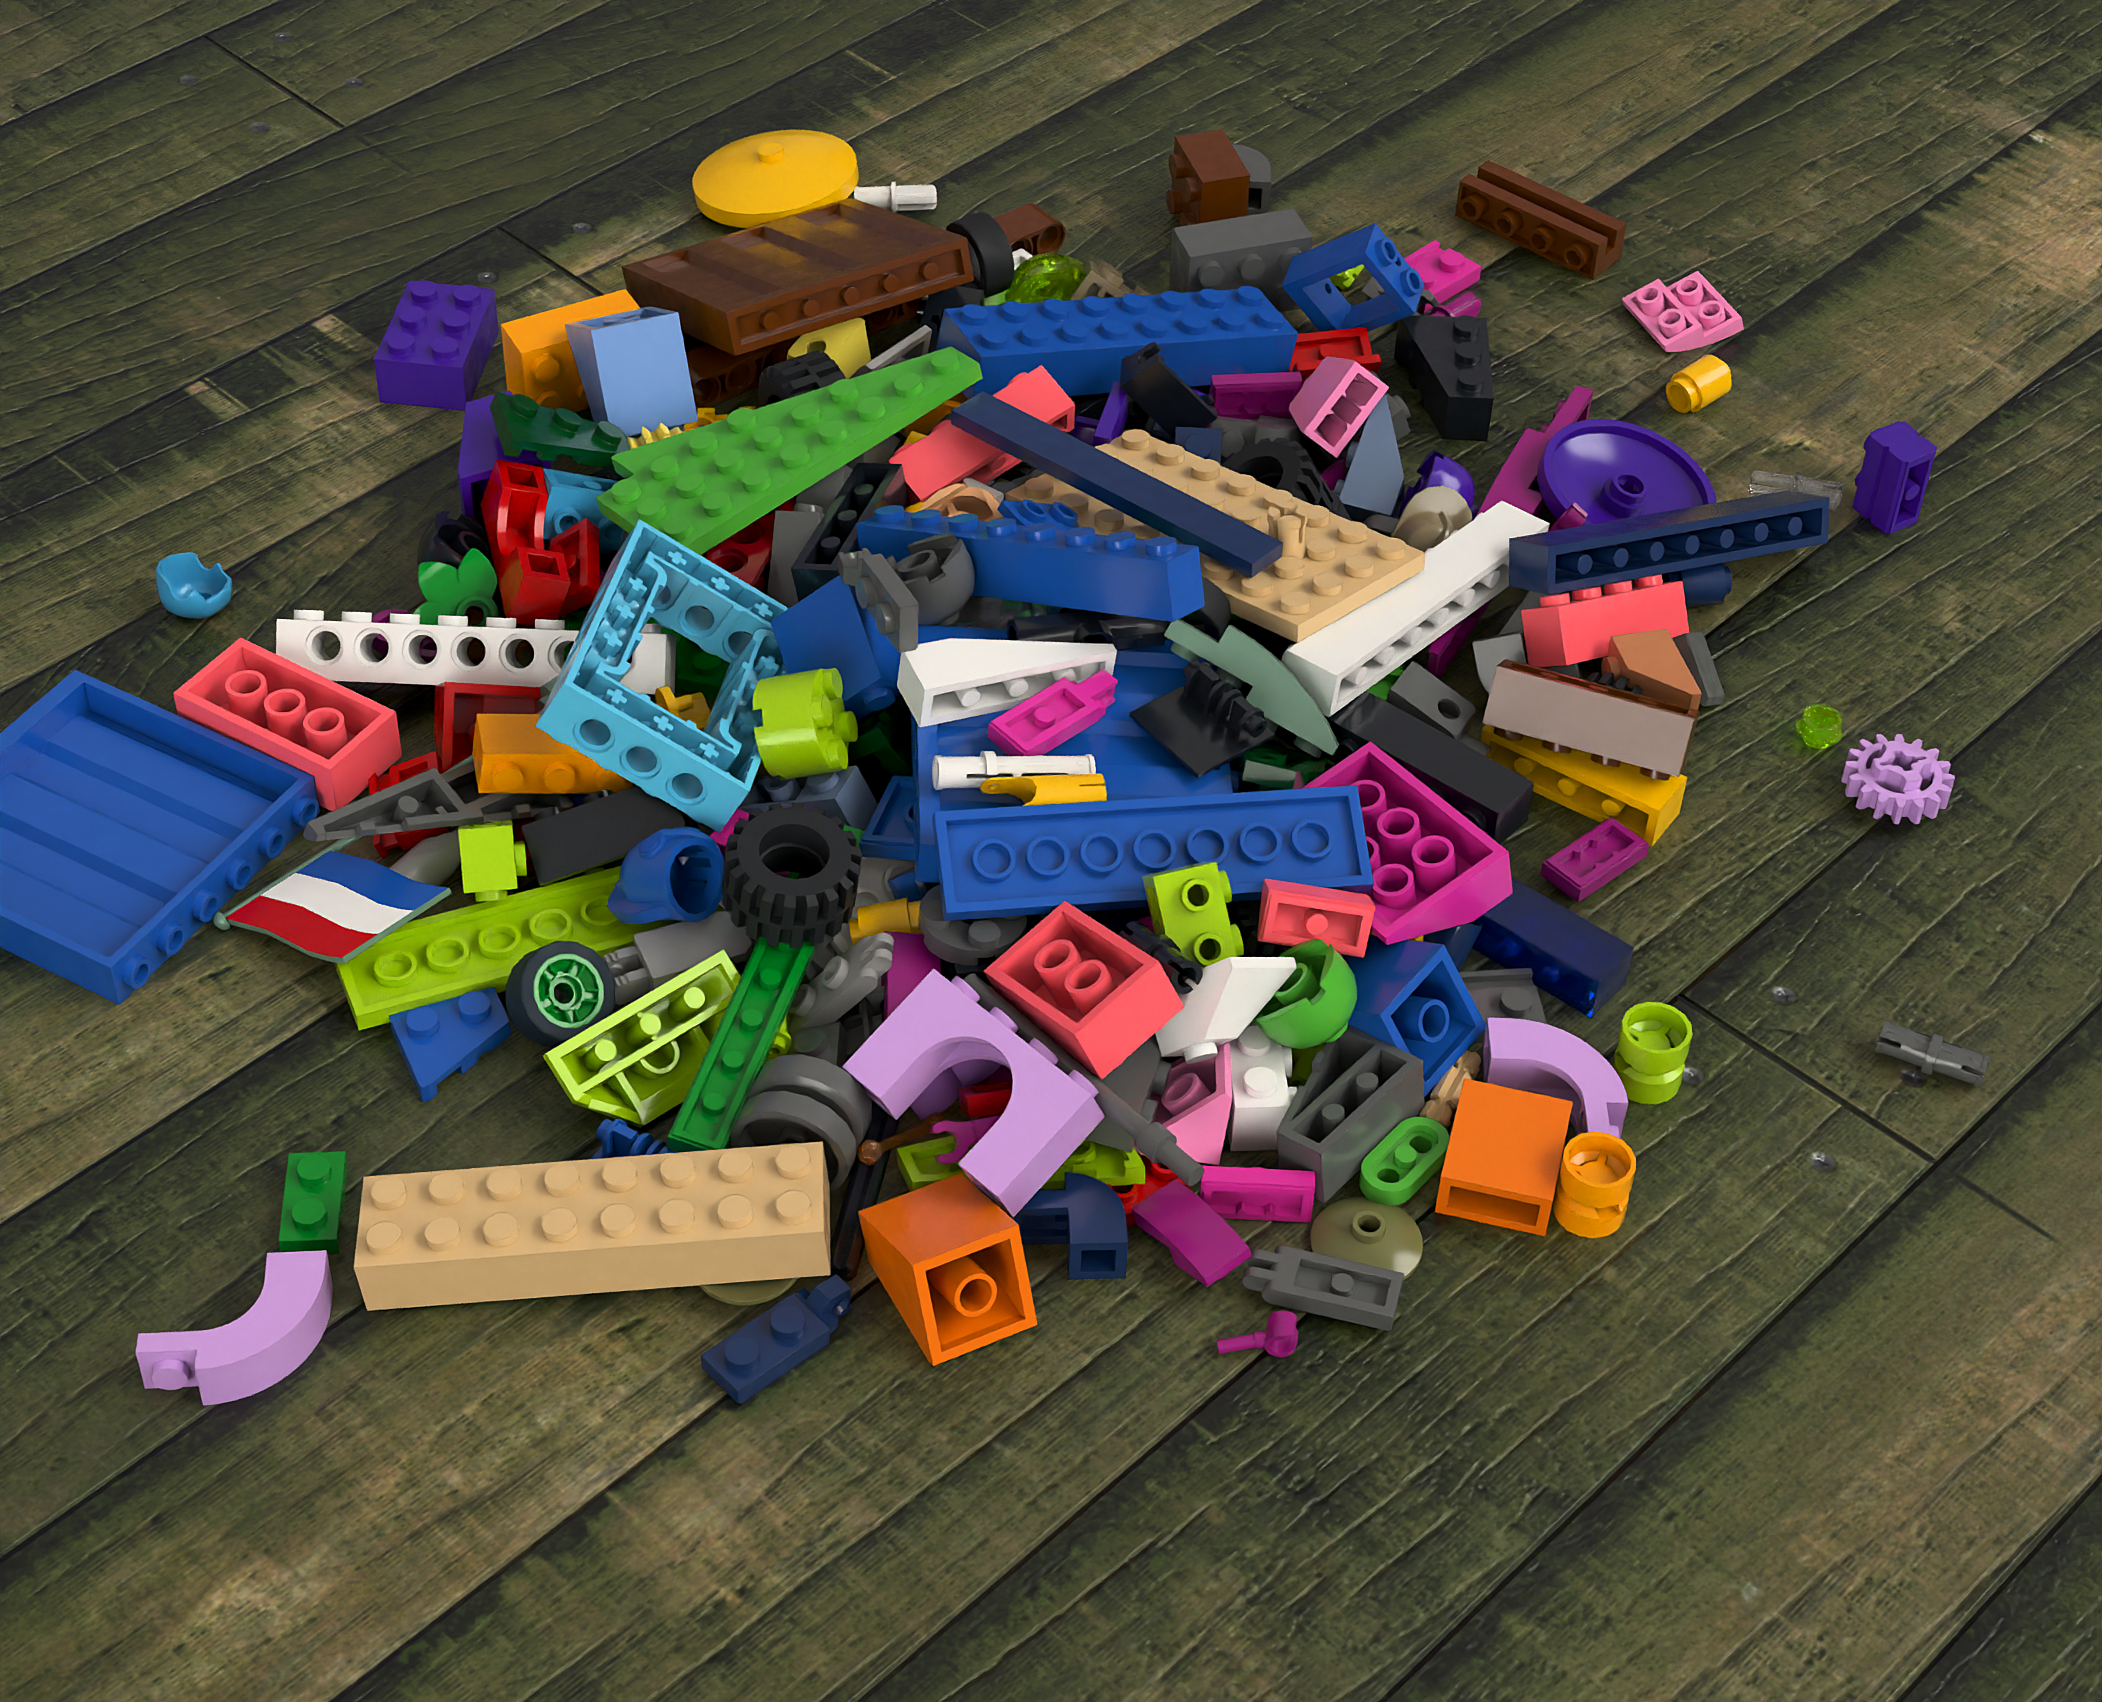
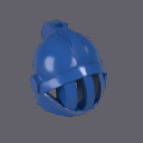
[607,826,725,924]

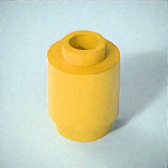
[1666,355,1732,413]
[849,897,924,945]

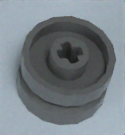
[731,1054,872,1192]

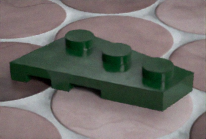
[490,391,630,468]

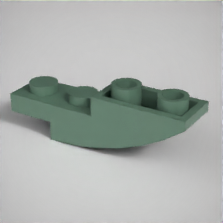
[1164,619,1339,758]

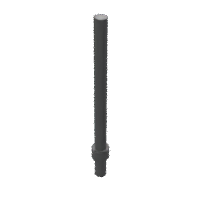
[964,973,1204,1186]

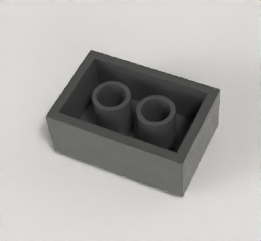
[1169,208,1312,312]

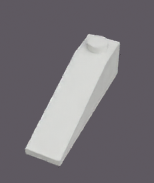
[897,638,1117,727]

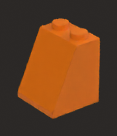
[858,1173,1038,1366]

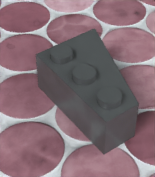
[1276,1024,1425,1203]

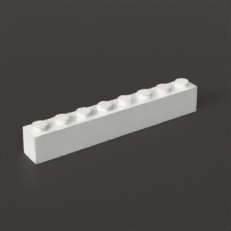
[1281,500,1550,717]

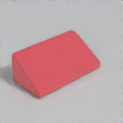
[1257,879,1375,958]

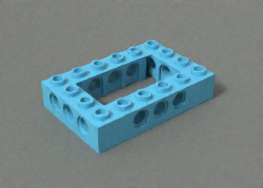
[535,519,789,833]

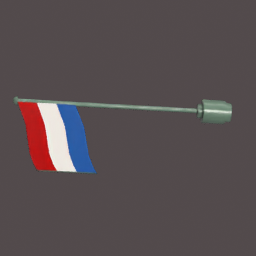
[213,675,559,963]

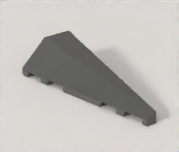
[303,761,575,841]

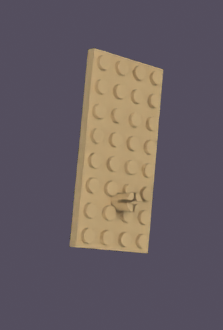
[1005,429,1425,643]

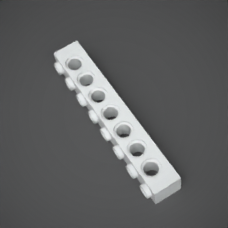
[276,610,676,694]

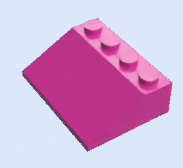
[1301,741,1513,945]

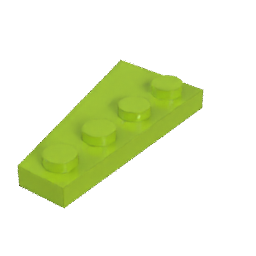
[897,1136,1145,1192]

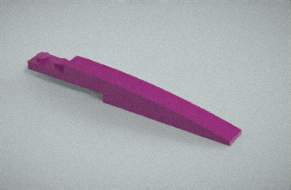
[1427,386,1593,680]

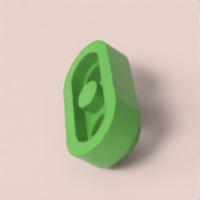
[1359,1117,1450,1206]

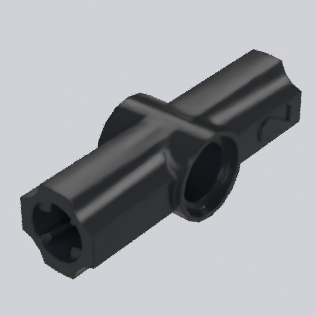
[1006,607,1166,650]

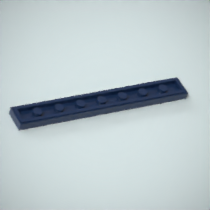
[951,391,1283,578]

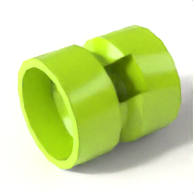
[1612,1002,1693,1105]

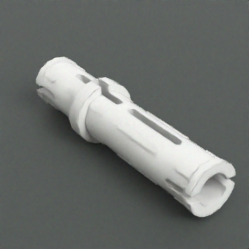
[932,751,1096,793]

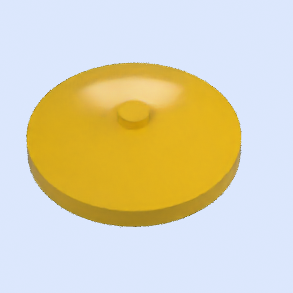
[692,130,859,228]

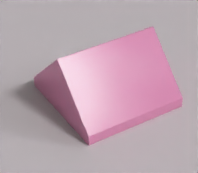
[1134,1041,1232,1165]

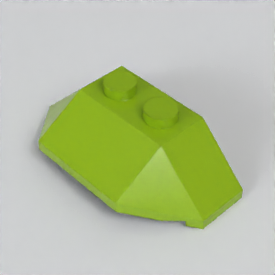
[543,949,741,1128]

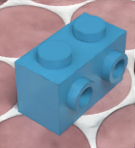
[542,468,624,555]

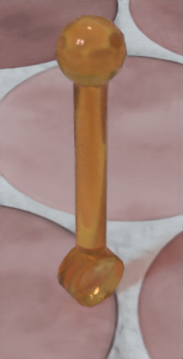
[857,1113,946,1165]

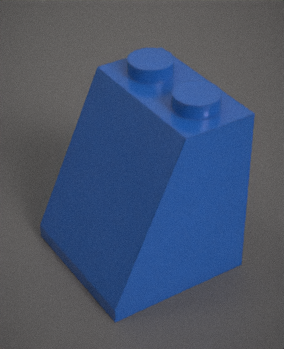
[770,575,901,724]
[1324,935,1486,1097]

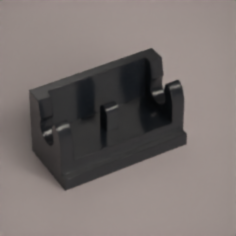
[1120,342,1218,440]

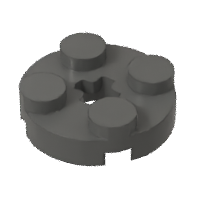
[918,884,1027,965]

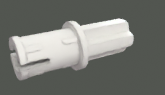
[854,182,937,213]

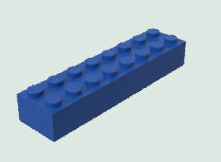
[936,286,1298,400]

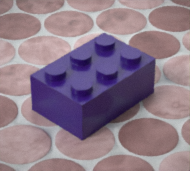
[374,280,499,411]

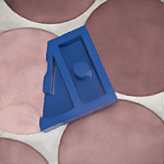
[389,987,511,1102]

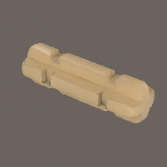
[1419,1050,1482,1130]

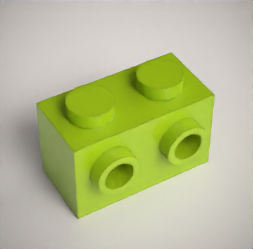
[458,820,527,901]
[1142,862,1244,968]

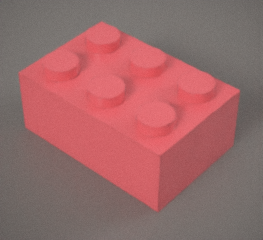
[984,901,1184,1080]

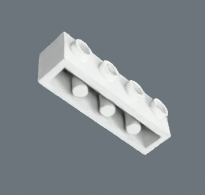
[1227,1020,1297,1151]

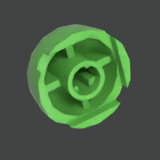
[1253,939,1357,1049]

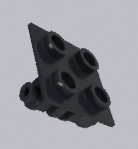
[1129,660,1275,778]

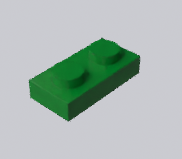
[278,1151,348,1254]

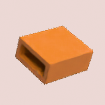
[1435,1078,1573,1236]

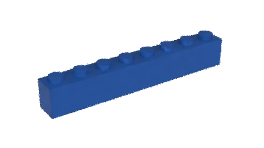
[856,505,1205,622]

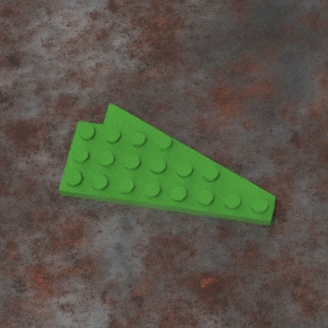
[596,346,983,555]

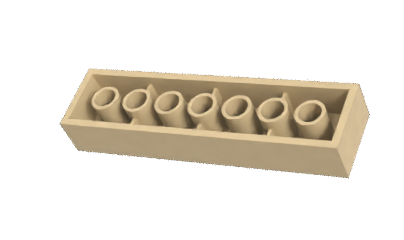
[354,1141,831,1311]

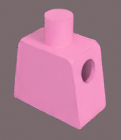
[1289,356,1389,458]

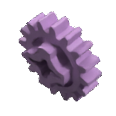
[1841,734,1955,824]

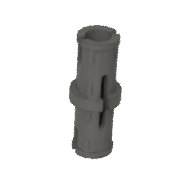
[1875,1020,1991,1088]

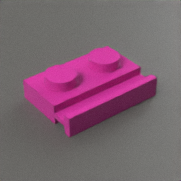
[1404,240,1481,313]

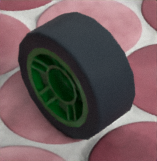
[505,941,615,1047]

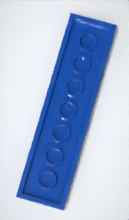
[932,785,1374,921]

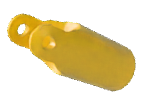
[980,773,1107,806]

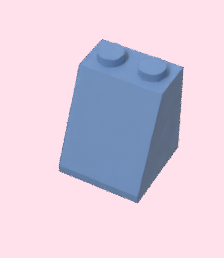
[565,306,698,439]

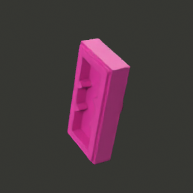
[1199,1166,1315,1223]

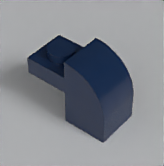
[1009,1172,1128,1280]

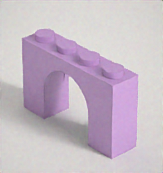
[842,968,1105,1218]

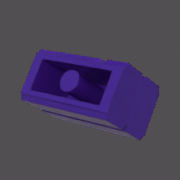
[1852,421,1937,534]

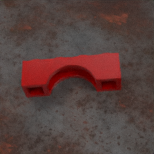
[480,459,571,627]

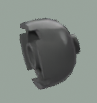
[886,533,975,626]

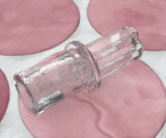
[1748,470,1843,511]

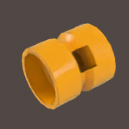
[1553,1131,1636,1238]

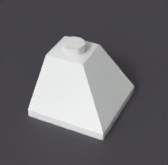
[1155,957,1297,1063]

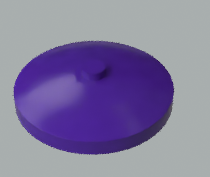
[1537,419,1717,526]

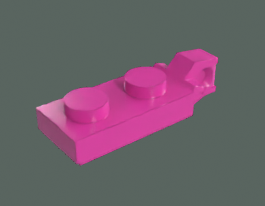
[987,669,1118,756]

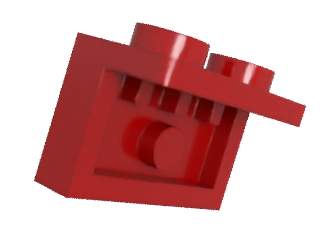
[1288,327,1382,386]

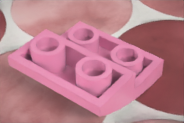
[1622,271,1744,352]

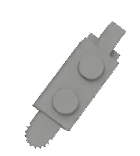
[602,910,757,1006]

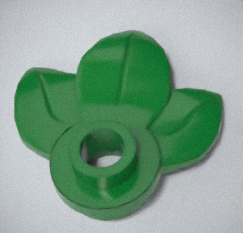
[412,548,499,640]

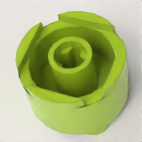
[753,668,858,780]

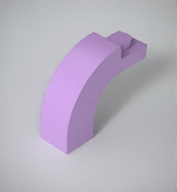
[1481,1018,1628,1139]
[136,1250,333,1405]

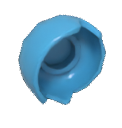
[155,552,233,619]

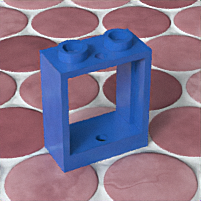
[1282,223,1425,332]

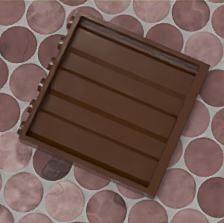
[622,198,974,356]

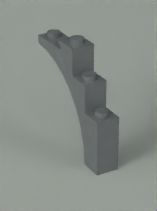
[767,441,895,608]

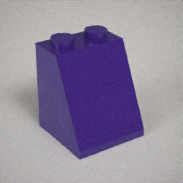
[457,391,552,525]

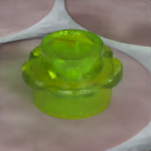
[1795,704,1843,749]

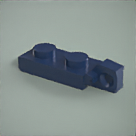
[701,1274,852,1404]

